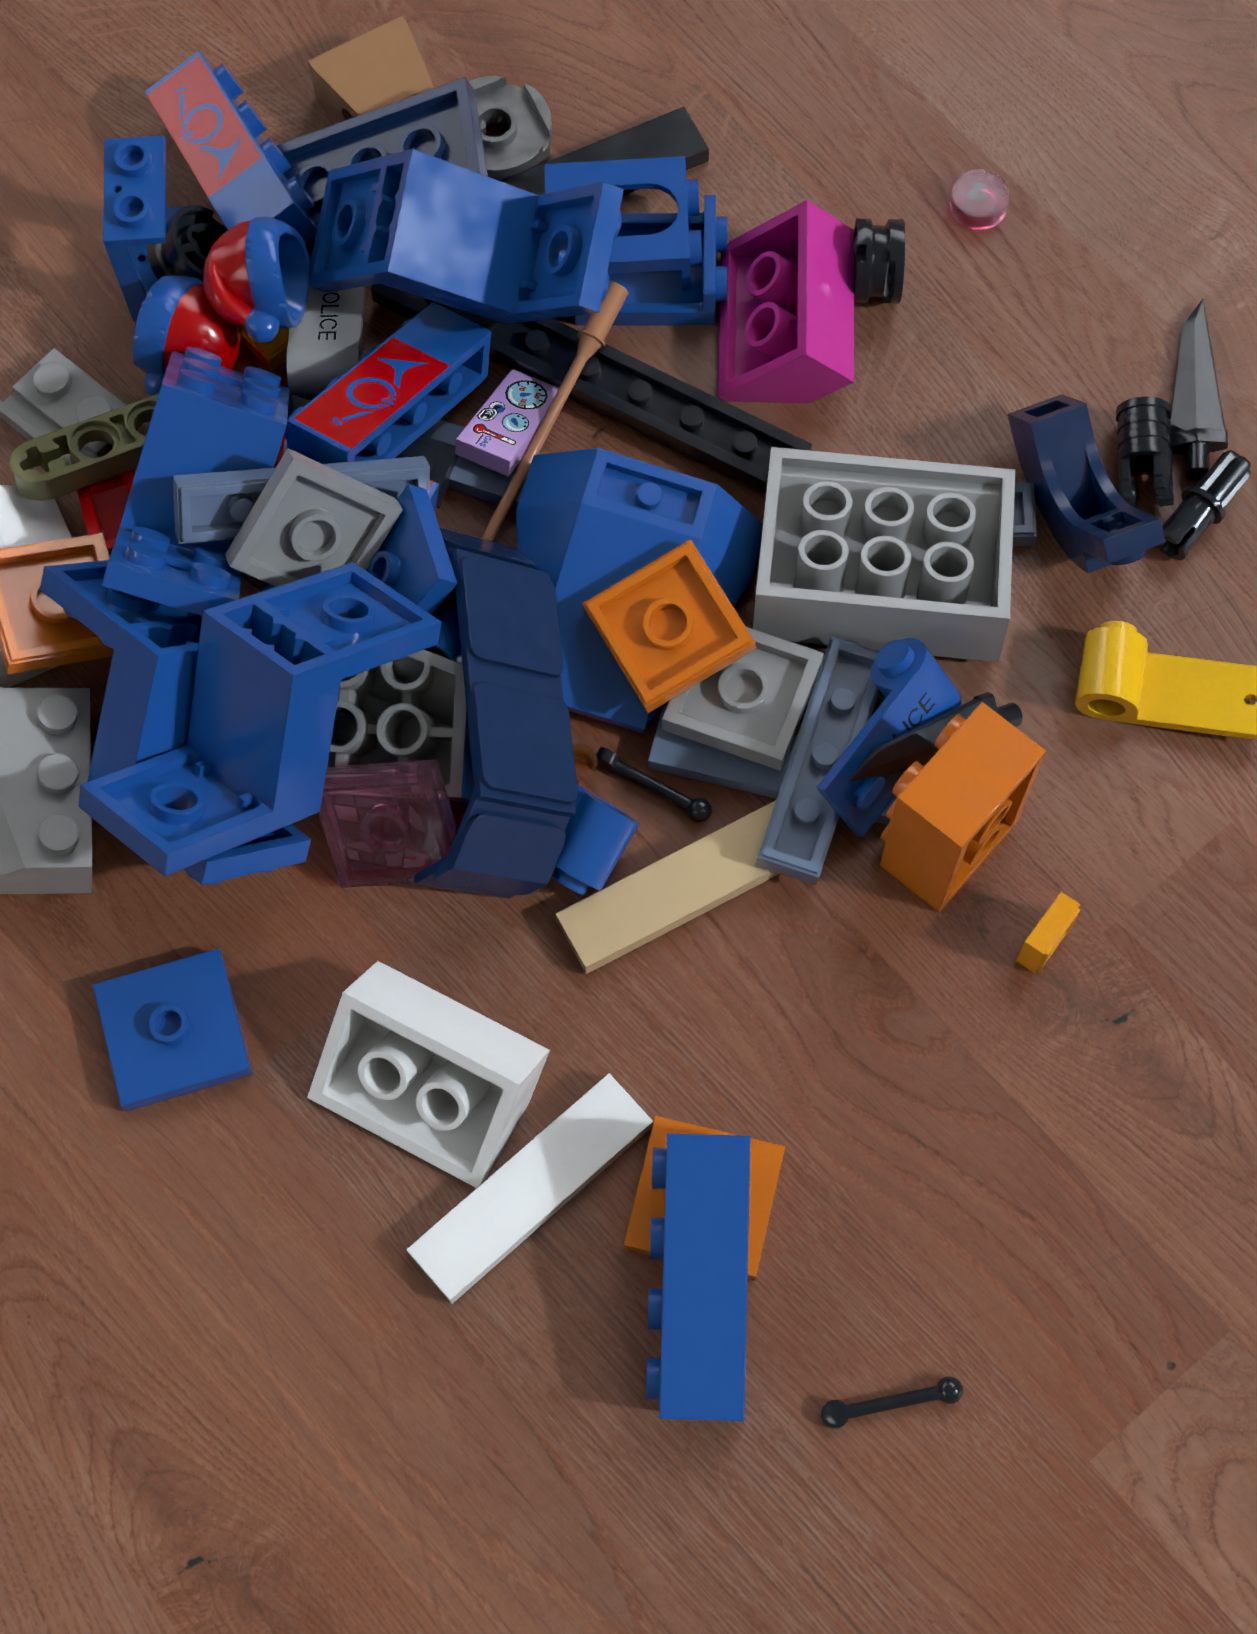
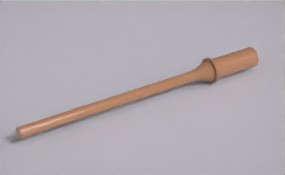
[481,281,629,542]

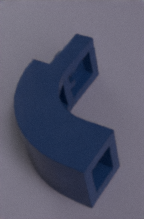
[1007,394,1166,573]

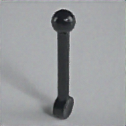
[593,747,712,822]
[821,1376,963,1429]

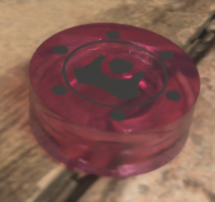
[950,169,1010,230]

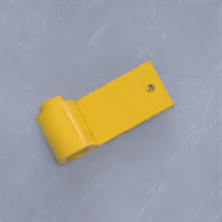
[1075,621,1257,740]

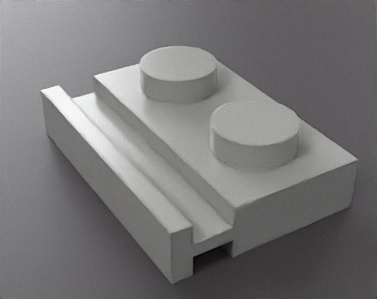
[0,348,142,466]

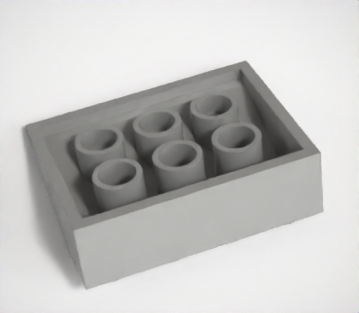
[753,447,1015,662]

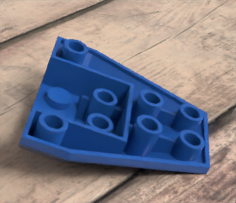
[516,448,763,733]

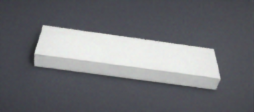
[406,1073,653,1304]

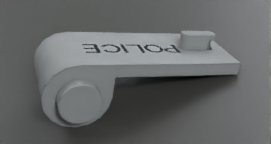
[287,252,368,399]

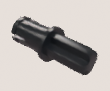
[1160,450,1251,561]

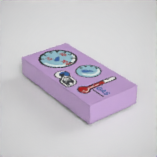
[455,369,559,477]

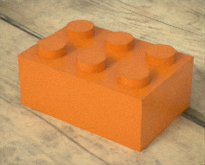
[880,702,1046,912]

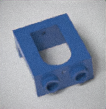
[103,135,186,321]
[544,156,702,291]

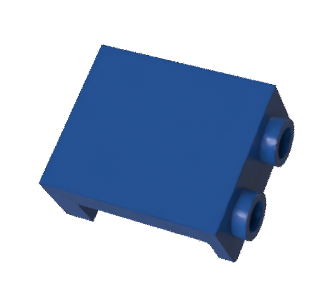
[575,195,727,325]

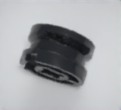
[148,205,228,281]
[854,218,905,304]

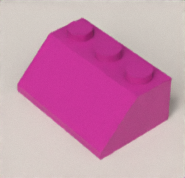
[718,200,854,403]

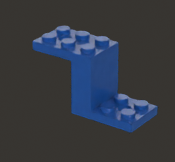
[309,149,624,324]
[101,347,289,616]
[40,560,311,885]
[78,562,442,876]

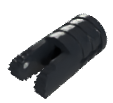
[1116,396,1174,508]

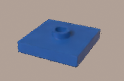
[366,484,458,615]
[93,948,253,1112]

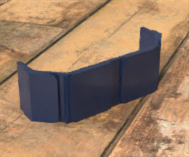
[414,527,578,898]

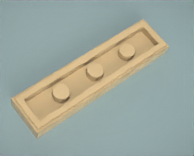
[555,800,780,974]

